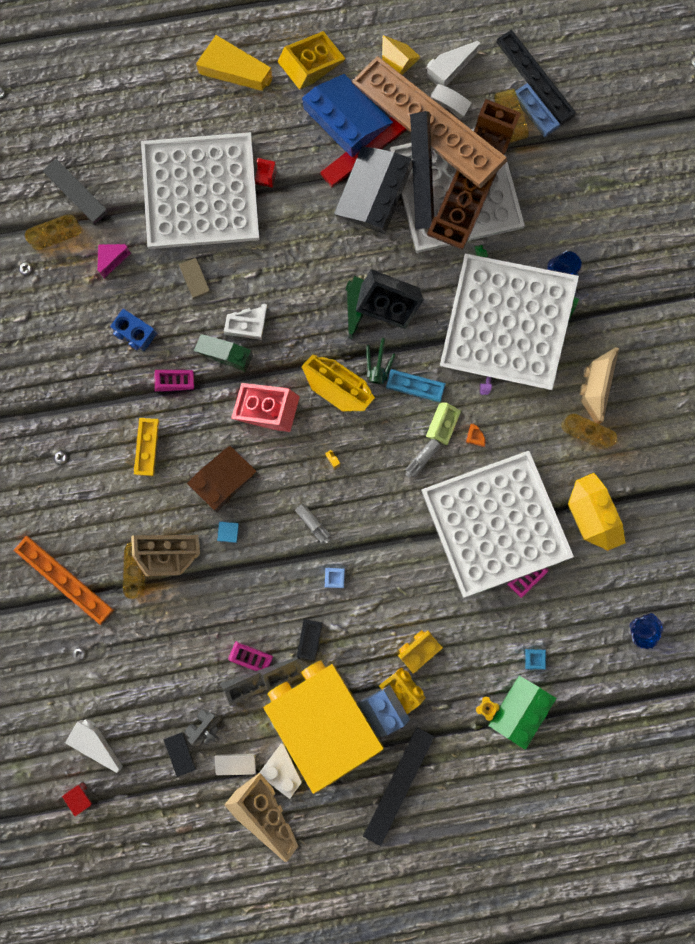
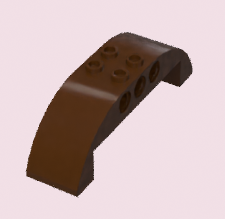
[427,99,521,250]

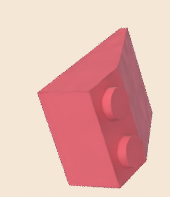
[231,383,300,432]

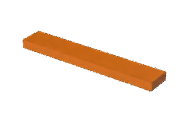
[13,536,114,625]

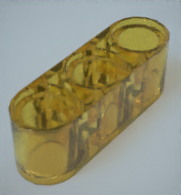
[494,88,529,143]
[24,215,81,250]
[561,413,618,450]
[123,542,145,599]

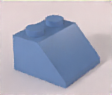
[358,685,410,738]

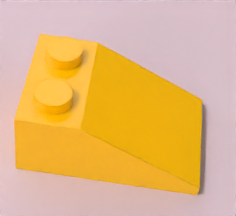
[277,31,346,90]

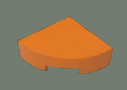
[466,424,485,447]

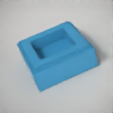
[217,522,239,543]
[525,649,546,670]

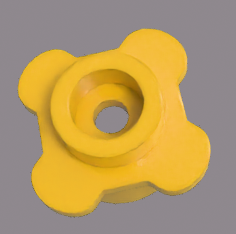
[476,697,499,721]

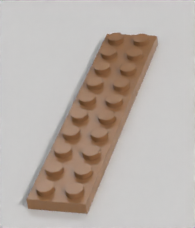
[352,56,507,188]

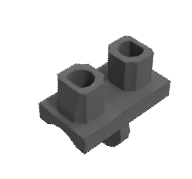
[185,709,222,747]

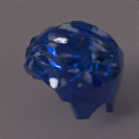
[547,251,582,276]
[630,613,663,649]

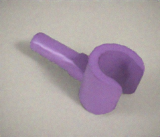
[480,376,492,395]

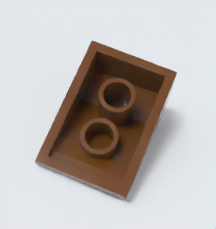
[187,445,257,512]

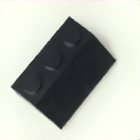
[356,269,424,329]

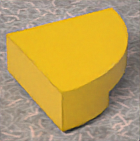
[325,450,340,470]

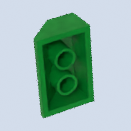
[488,675,557,750]

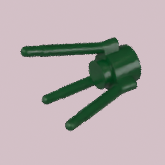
[366,338,396,384]

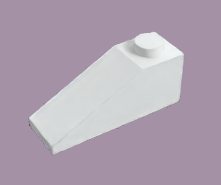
[426,41,480,86]
[65,719,123,773]

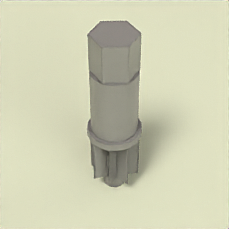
[405,439,441,478]
[295,503,331,544]

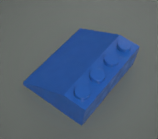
[302,74,393,157]

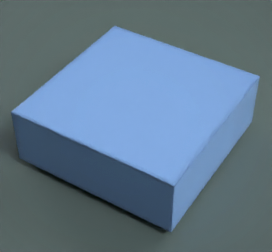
[325,568,345,588]

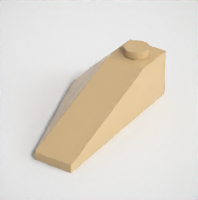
[225,773,298,862]

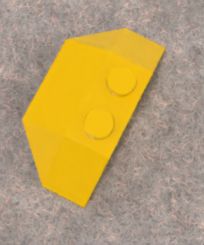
[302,355,375,411]
[568,473,626,551]

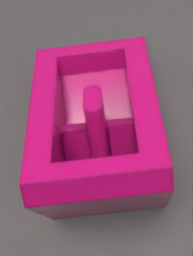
[97,244,131,278]

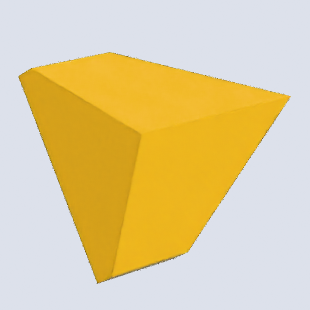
[382,35,420,75]

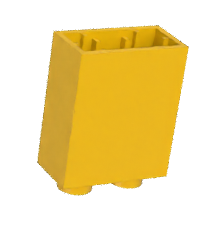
[263,660,385,794]

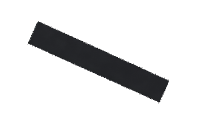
[496,29,576,126]
[410,111,434,230]
[363,727,434,846]

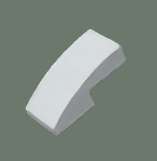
[430,84,471,119]

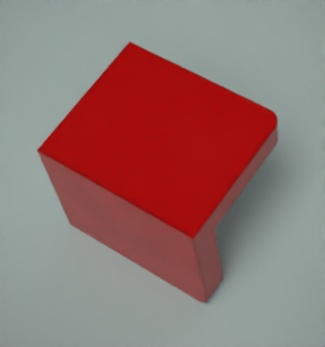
[255,158,277,188]
[62,782,92,816]

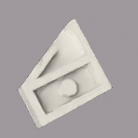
[224,304,267,340]
[259,743,302,799]

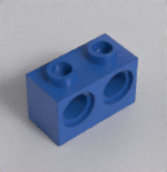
[110,309,157,352]

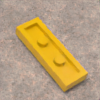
[134,418,159,477]

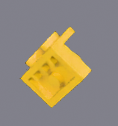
[398,630,442,674]
[379,667,426,714]

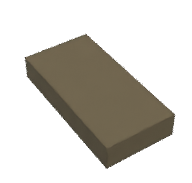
[179,258,211,300]

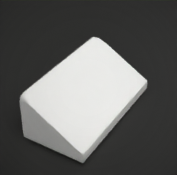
[215,754,256,775]

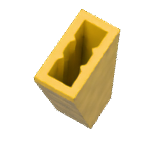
[196,35,273,91]

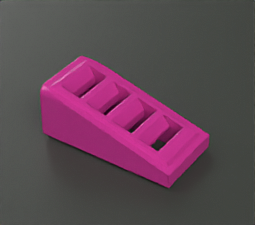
[154,370,194,391]
[507,568,549,598]
[228,641,273,671]

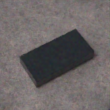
[296,619,323,661]
[163,732,196,777]

